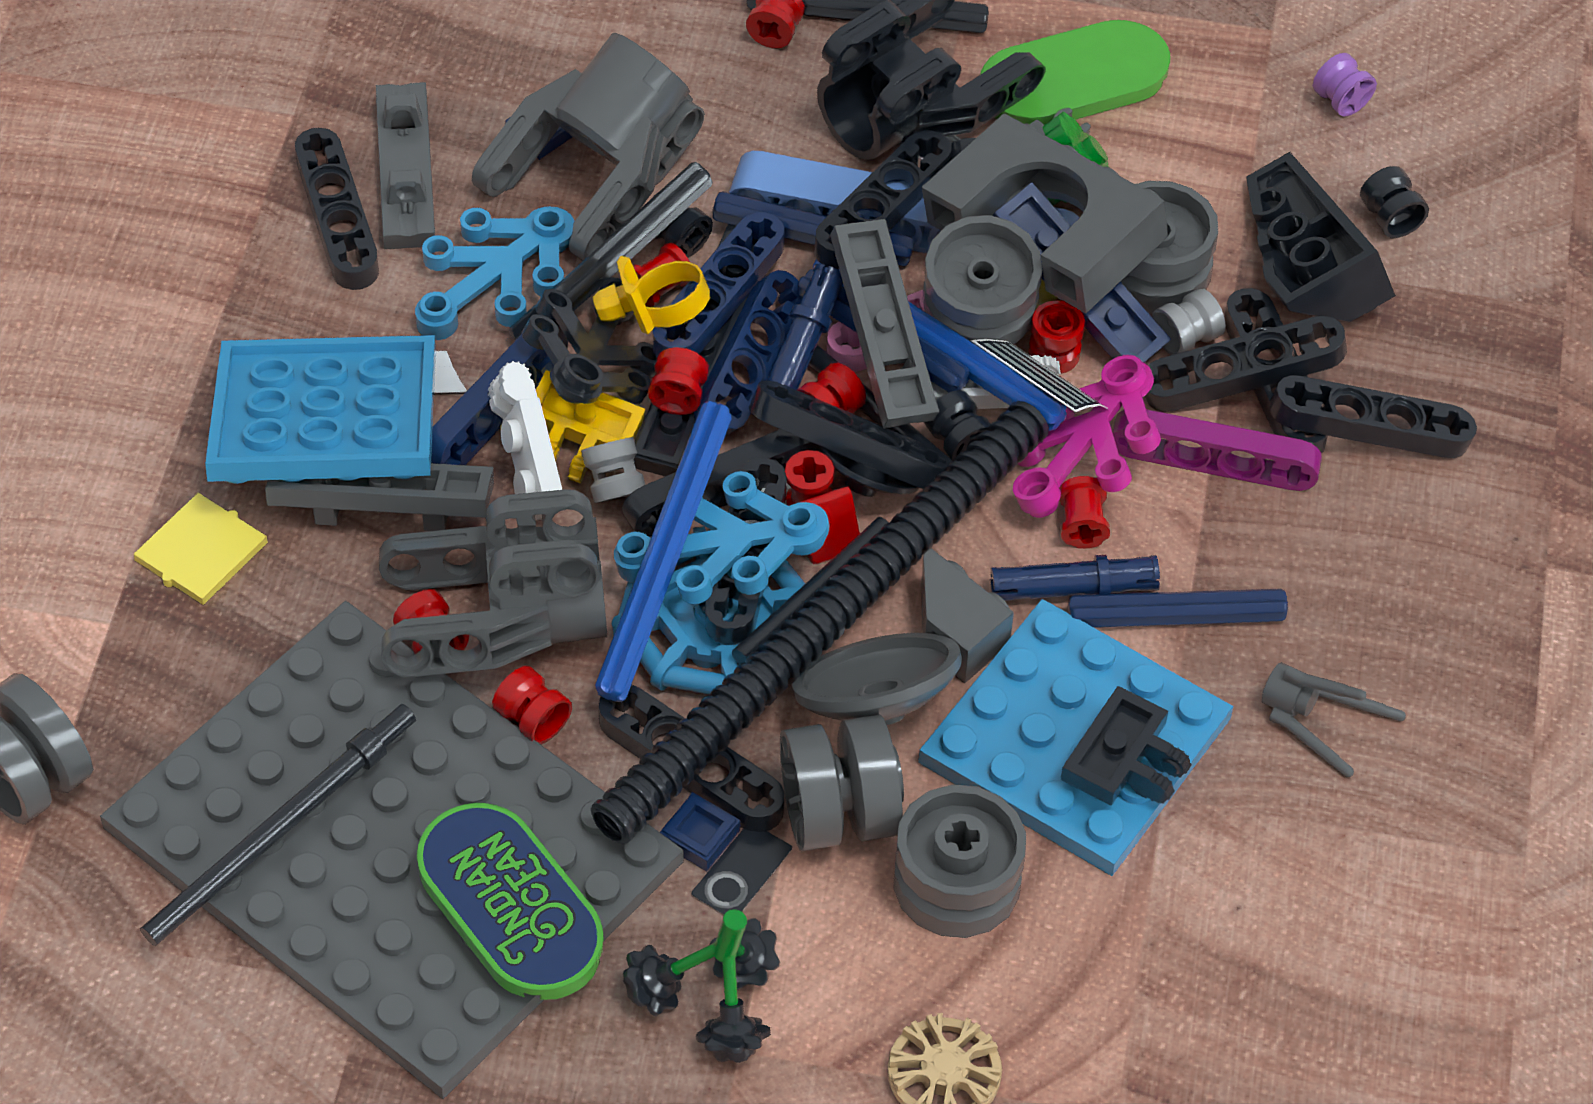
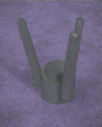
[1262,662,1406,777]

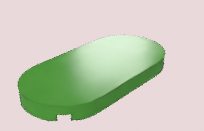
[980,20,1170,125]

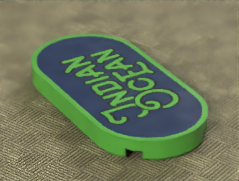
[417,803,603,1000]

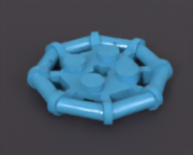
[611,526,805,695]

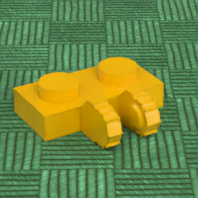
[536,370,646,483]

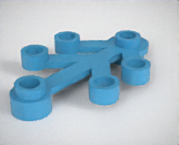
[415,206,575,340]
[614,471,830,604]

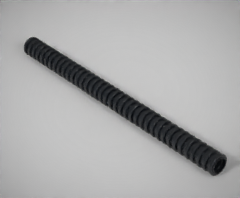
[590,401,1049,844]

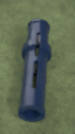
[767,264,843,390]
[990,555,1160,601]

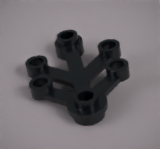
[522,277,657,404]

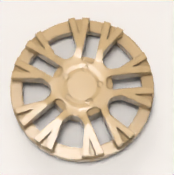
[888,1013,1002,1104]

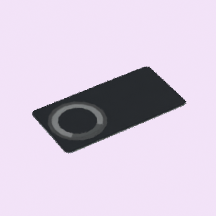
[692,828,792,915]

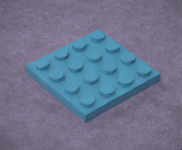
[205,335,436,484]
[918,599,1234,876]

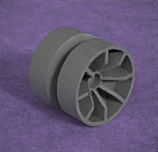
[780,715,904,852]

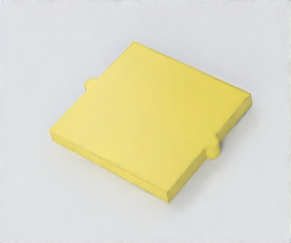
[134,493,268,605]

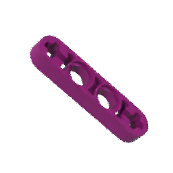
[1112,409,1322,491]

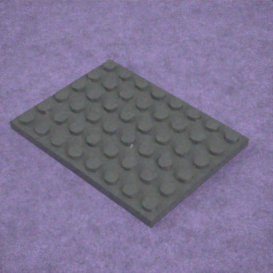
[100,600,684,1099]

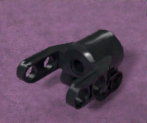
[817,0,1046,160]

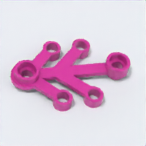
[1012,355,1161,518]

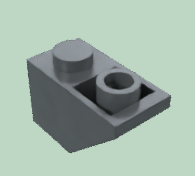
[921,548,1014,683]

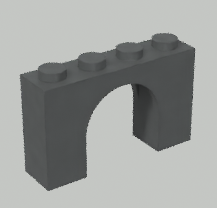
[922,113,1168,313]

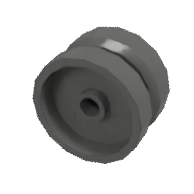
[1120,181,1218,313]
[923,215,1042,352]
[0,673,94,825]
[893,784,1026,938]

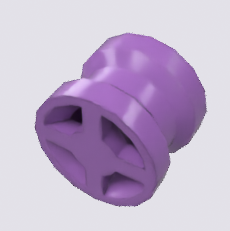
[1312,53,1377,117]

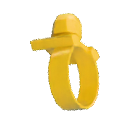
[593,256,710,334]

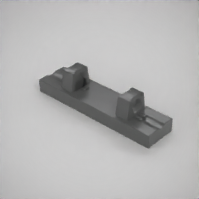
[376,82,435,249]
[830,219,939,428]
[265,463,494,531]

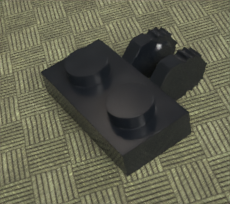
[1061,686,1192,806]

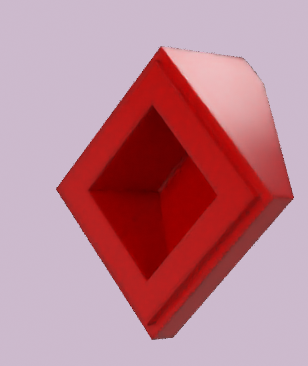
[799,487,860,564]

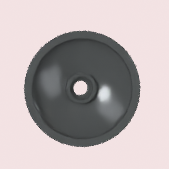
[792,633,962,725]

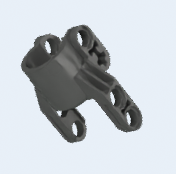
[472,33,705,261]
[379,489,607,677]

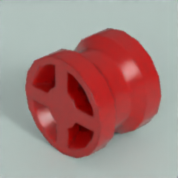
[746,0,805,48]
[648,347,709,415]

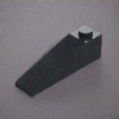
[1246,152,1396,322]

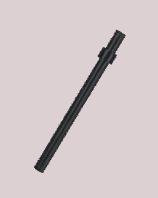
[140,704,416,946]

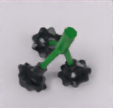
[623,909,780,1063]

